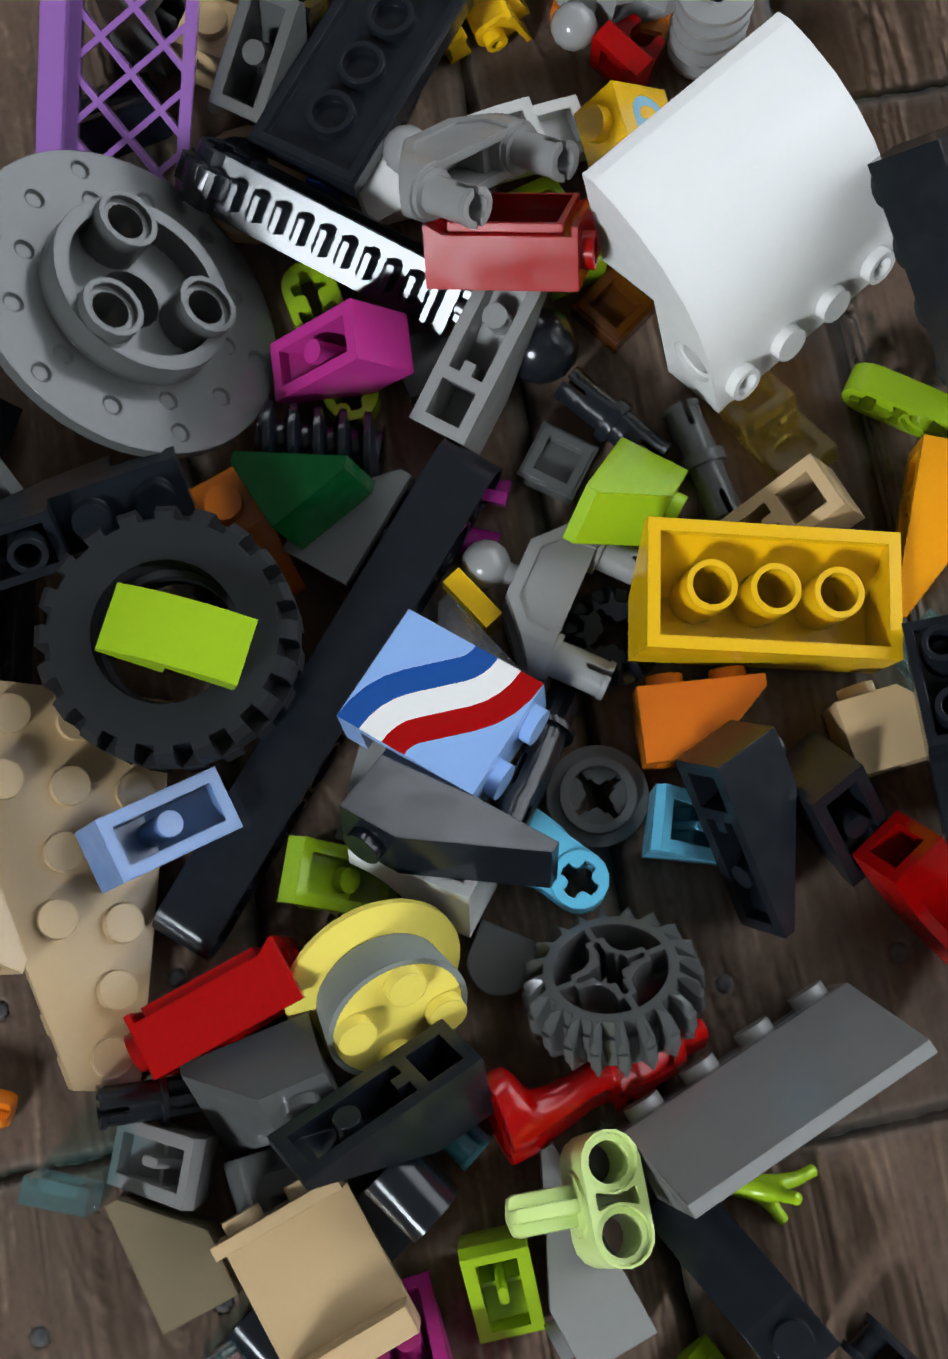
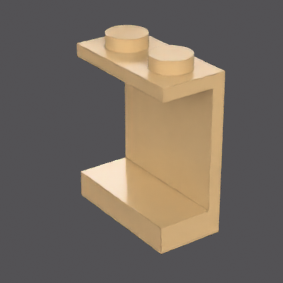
[210,1179,421,1359]

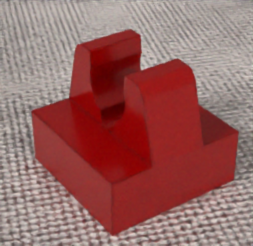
[589,14,665,87]

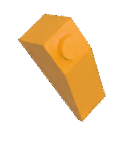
[895,434,948,620]

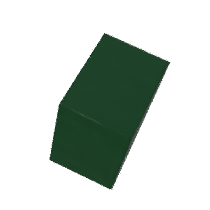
[230,451,375,550]

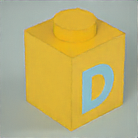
[574,80,668,167]

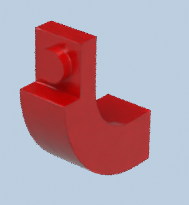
[852,810,948,965]

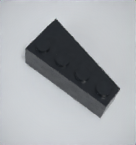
[867,126,948,388]

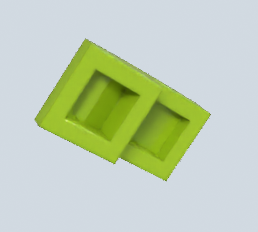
[94,582,258,690]

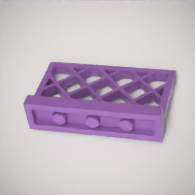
[35,0,200,192]

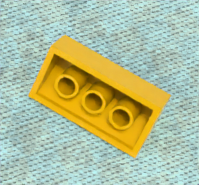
[628,516,904,674]

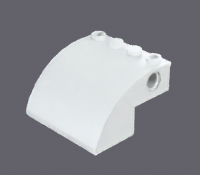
[582,11,896,414]

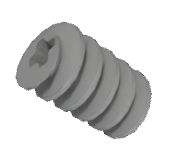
[667,0,755,81]

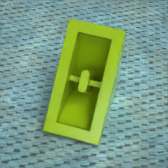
[457,1225,545,1344]

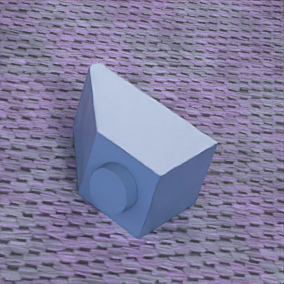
[74,766,243,894]

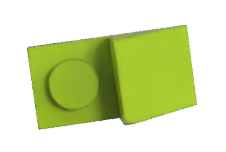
[277,835,398,915]

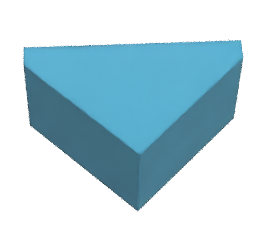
[641,783,717,866]

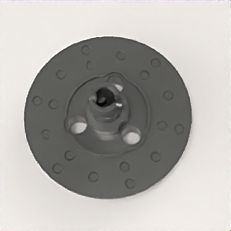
[0,150,275,459]

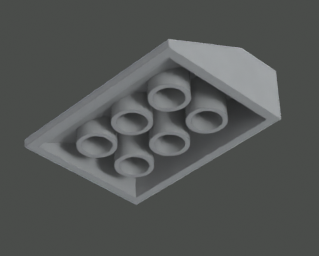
[615,980,938,1219]

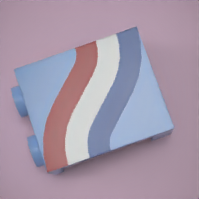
[337,609,550,802]

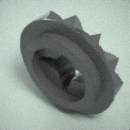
[546,745,649,848]

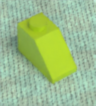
[562,437,689,546]

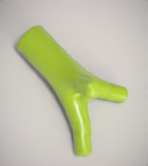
[732,1164,817,1225]

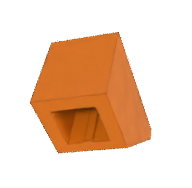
[631,665,767,772]

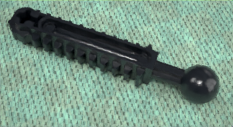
[174,136,579,385]

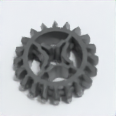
[522,907,706,1078]

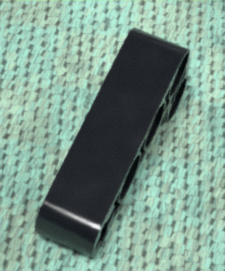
[225,1155,458,1359]

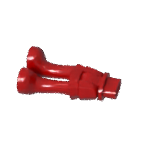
[486,1018,709,1166]

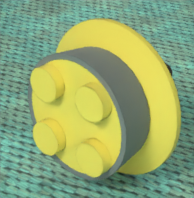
[284,898,468,1075]

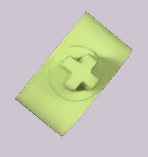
[504,1129,655,1269]

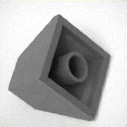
[179,1012,345,1155]

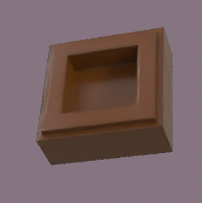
[571,267,656,353]

